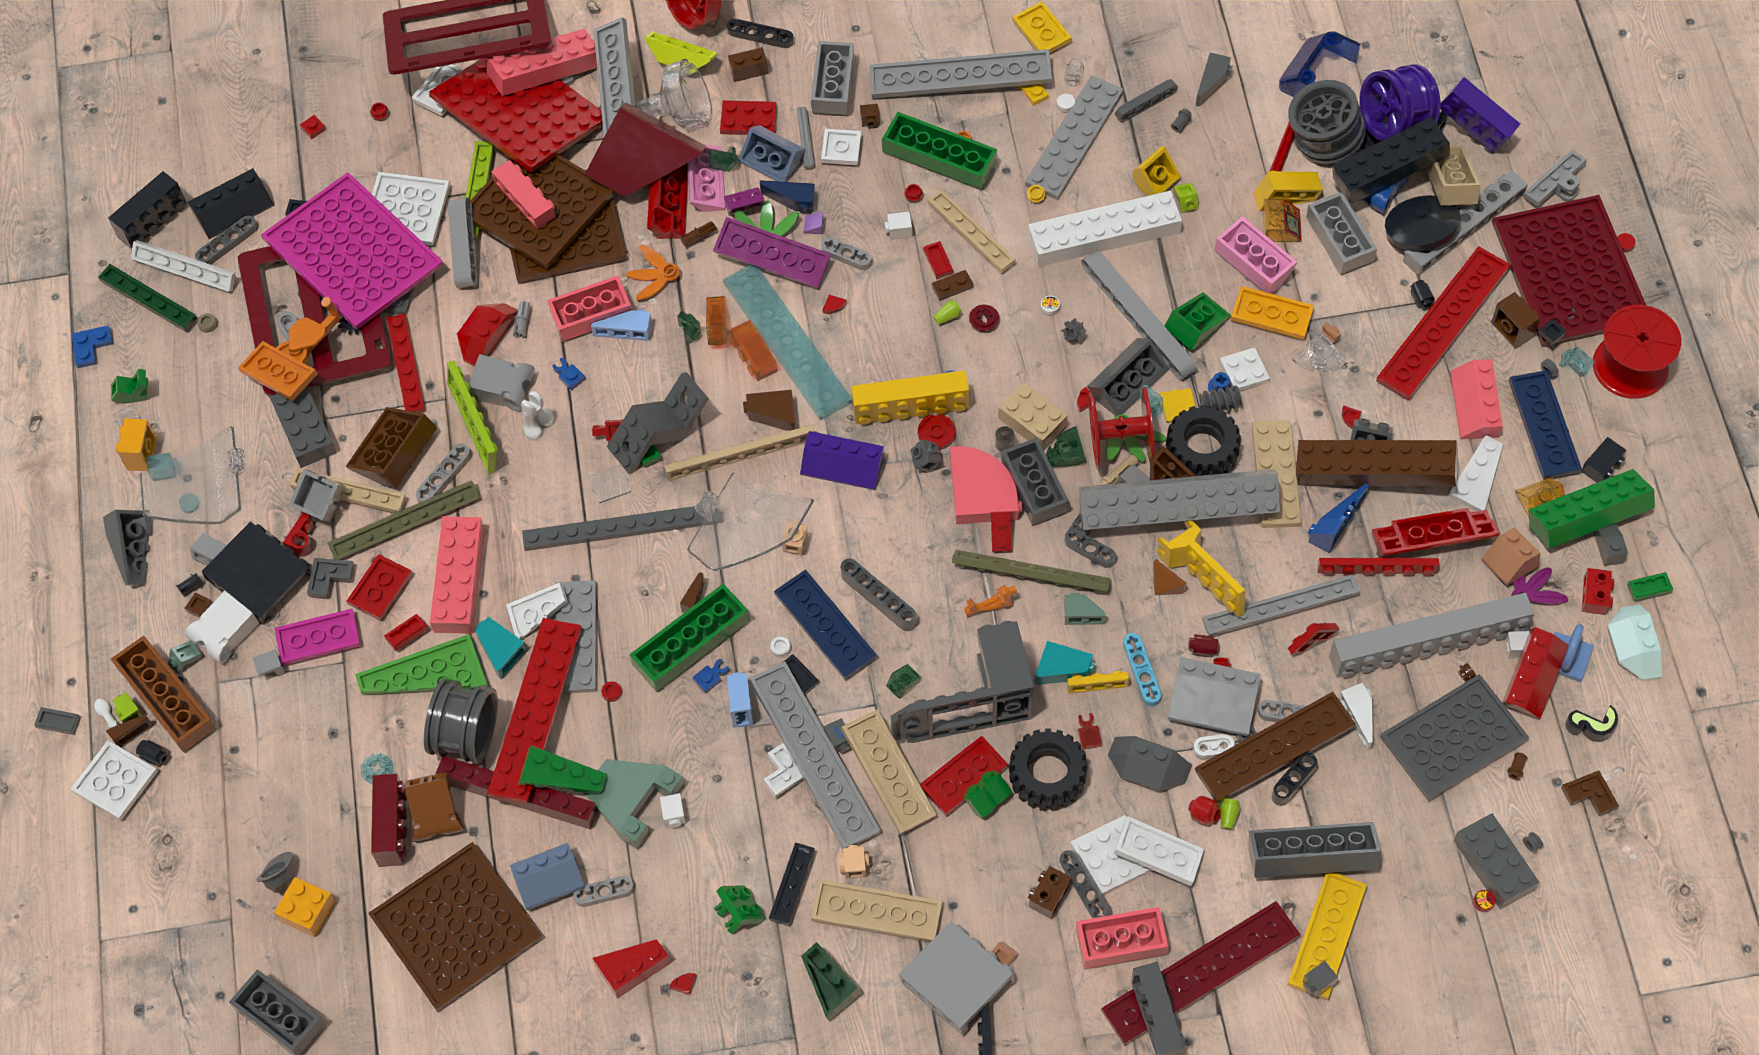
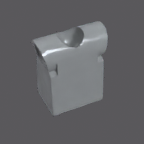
[469,354,535,412]

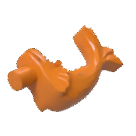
[964,585,1017,618]

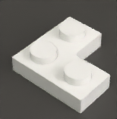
[763,743,803,798]

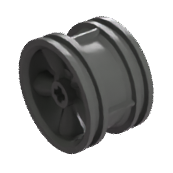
[424,678,498,764]

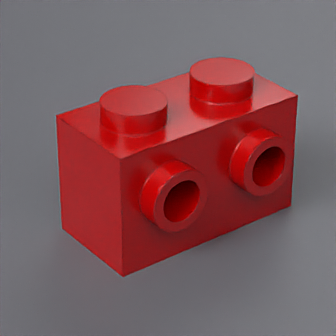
[1581,568,1615,615]

